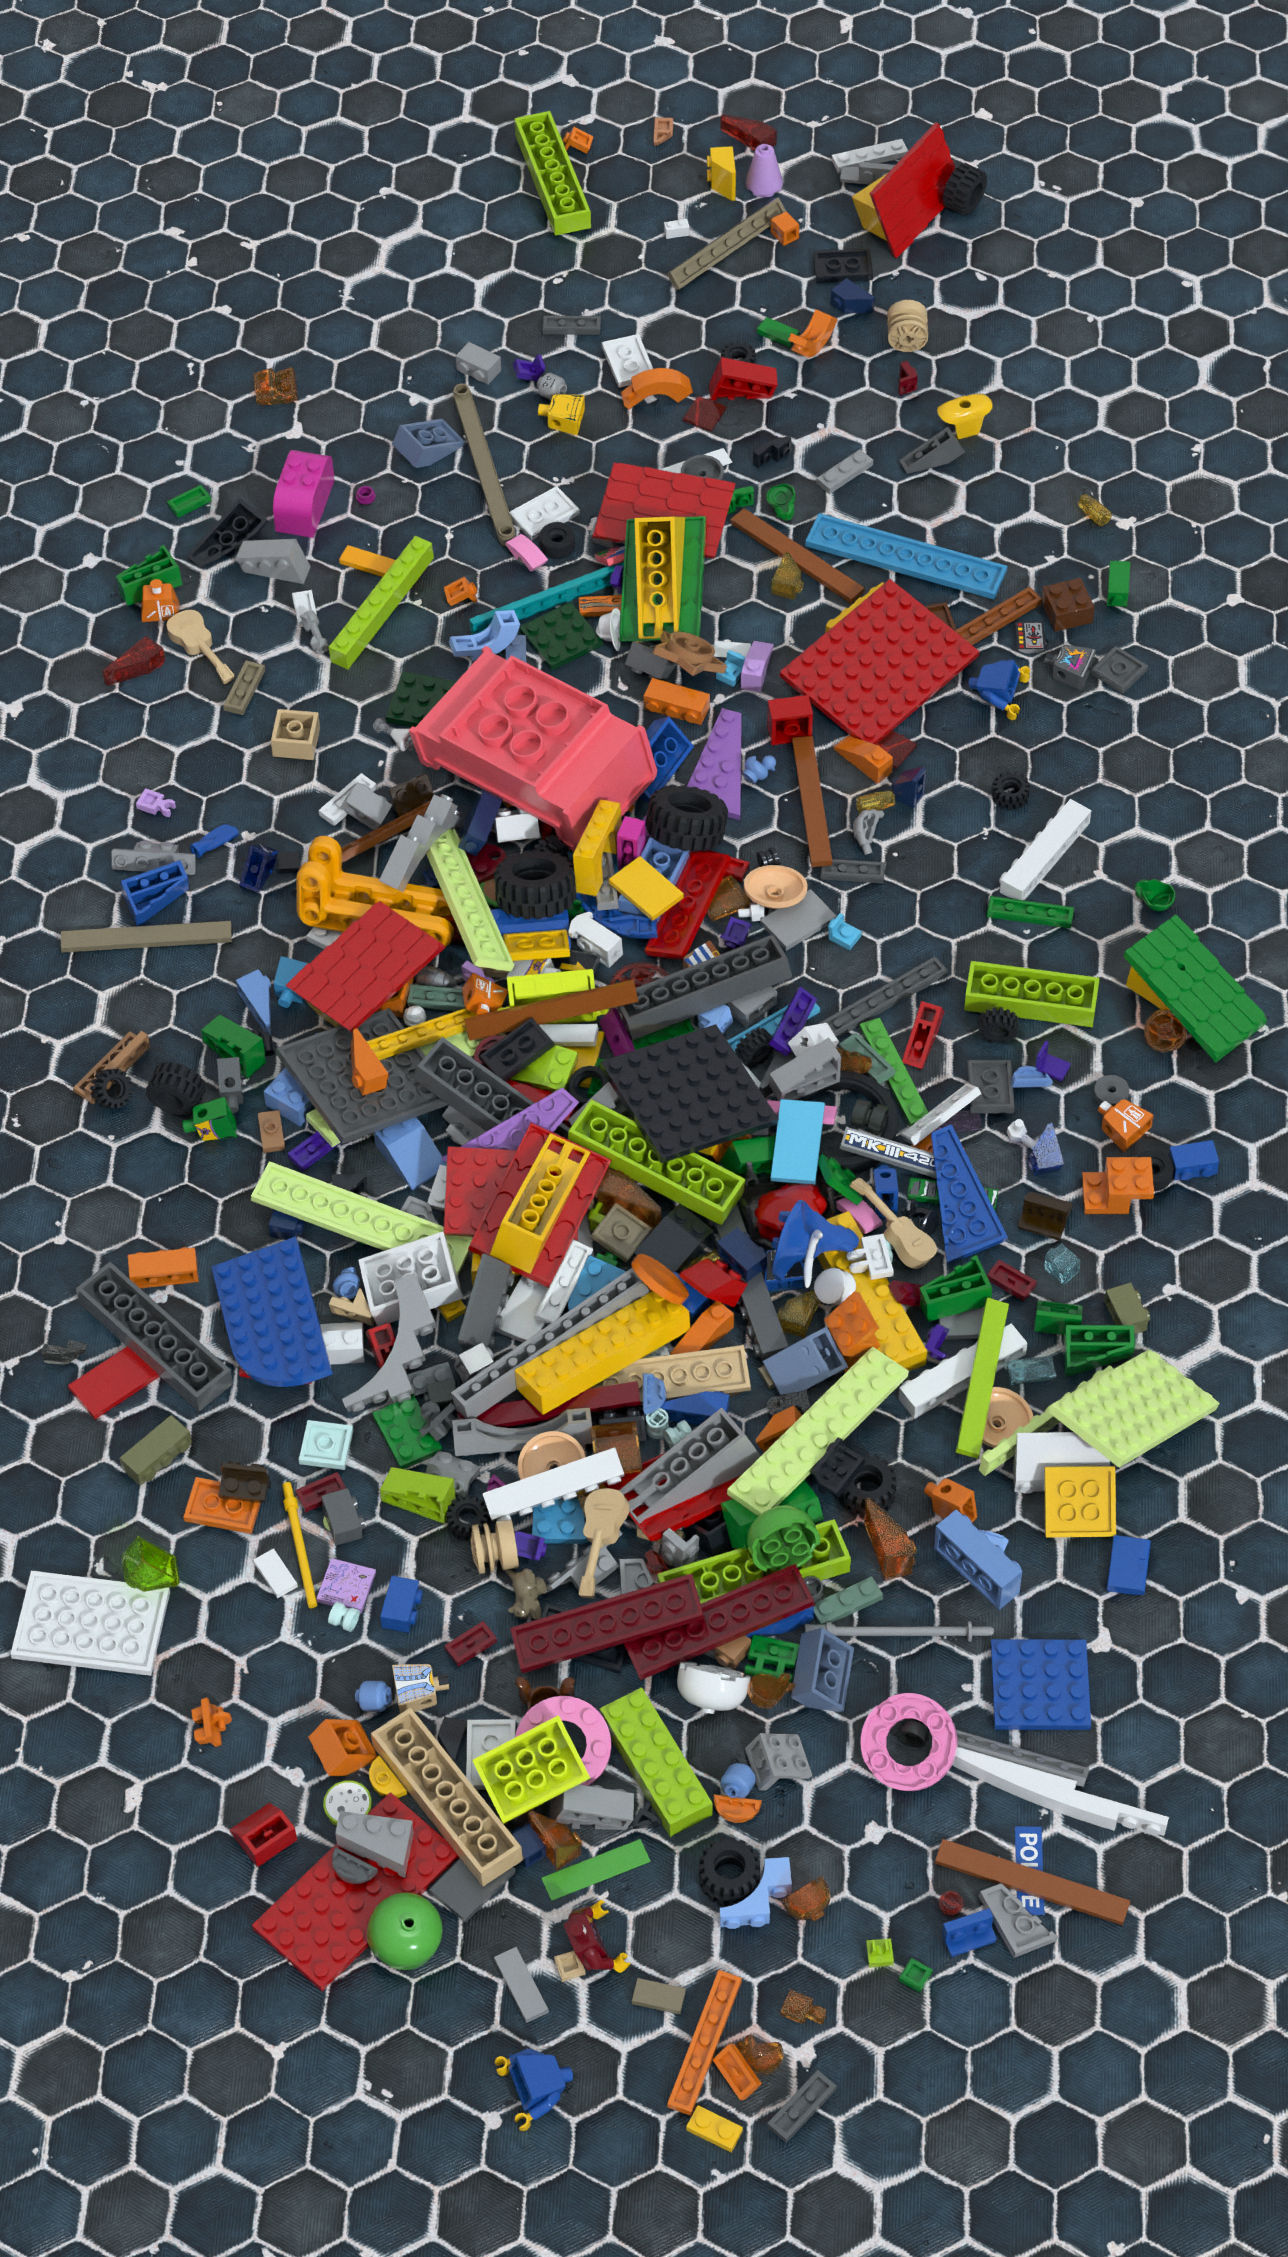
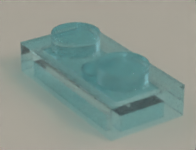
[1006,1355,1056,1385]

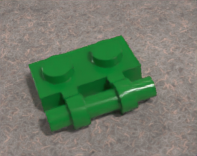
[745,1635,800,1684]

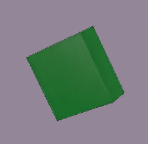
[899,1958,933,1993]

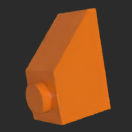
[756,1406,802,1453]

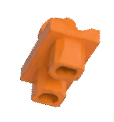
[191,1698,232,1747]

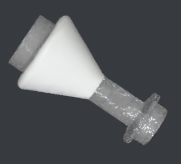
[373,718,415,751]

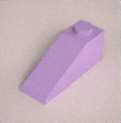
[741,641,774,692]

